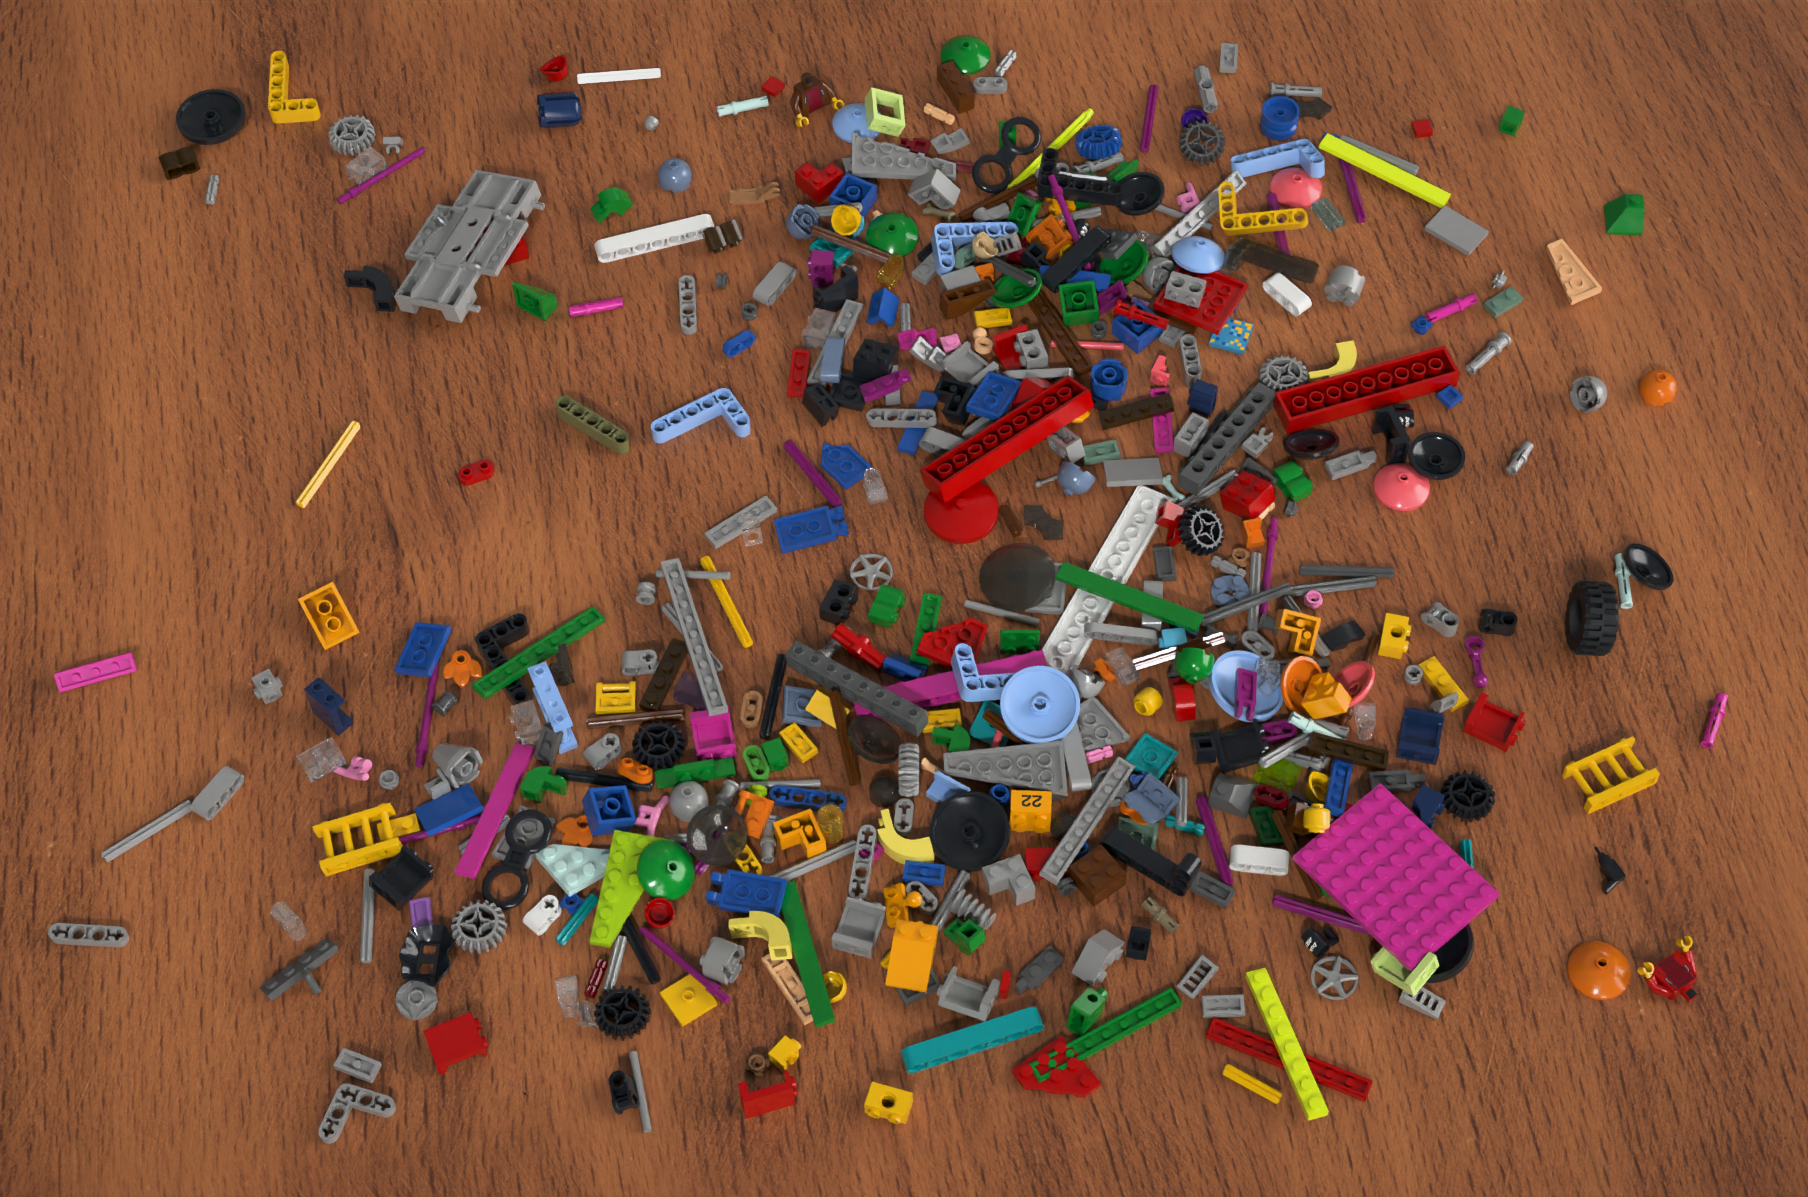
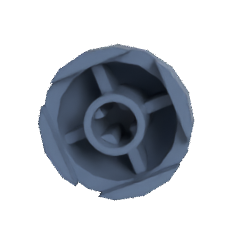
[657,158,692,193]
[785,204,821,240]
[1057,461,1096,496]

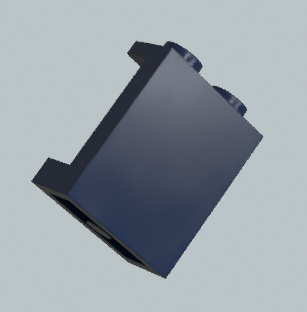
[304,677,353,736]
[1396,707,1445,765]

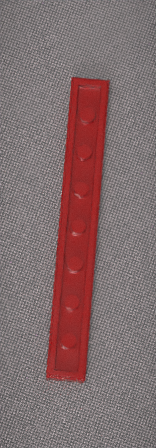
[1205,1017,1373,1102]

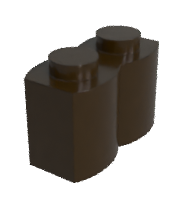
[158,147,200,180]
[701,219,743,254]

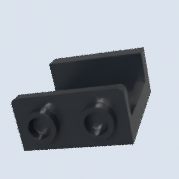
[812,265,858,319]
[1371,406,1411,465]
[1210,718,1270,773]
[369,845,433,911]

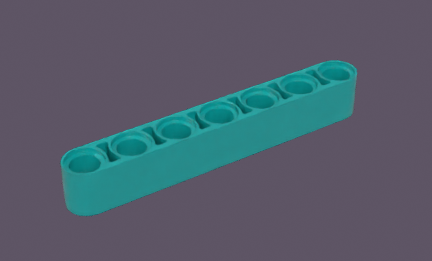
[900,1007,1044,1073]

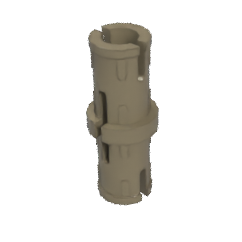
[1142,896,1180,935]

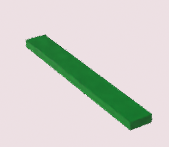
[1055,562,1204,633]
[472,606,605,700]
[781,880,836,1028]
[1028,987,1183,1083]

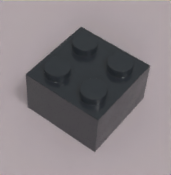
[852,339,899,380]

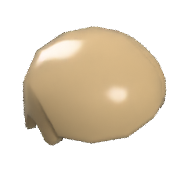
[972,232,998,259]

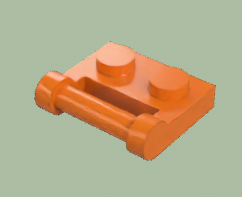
[726,789,775,840]

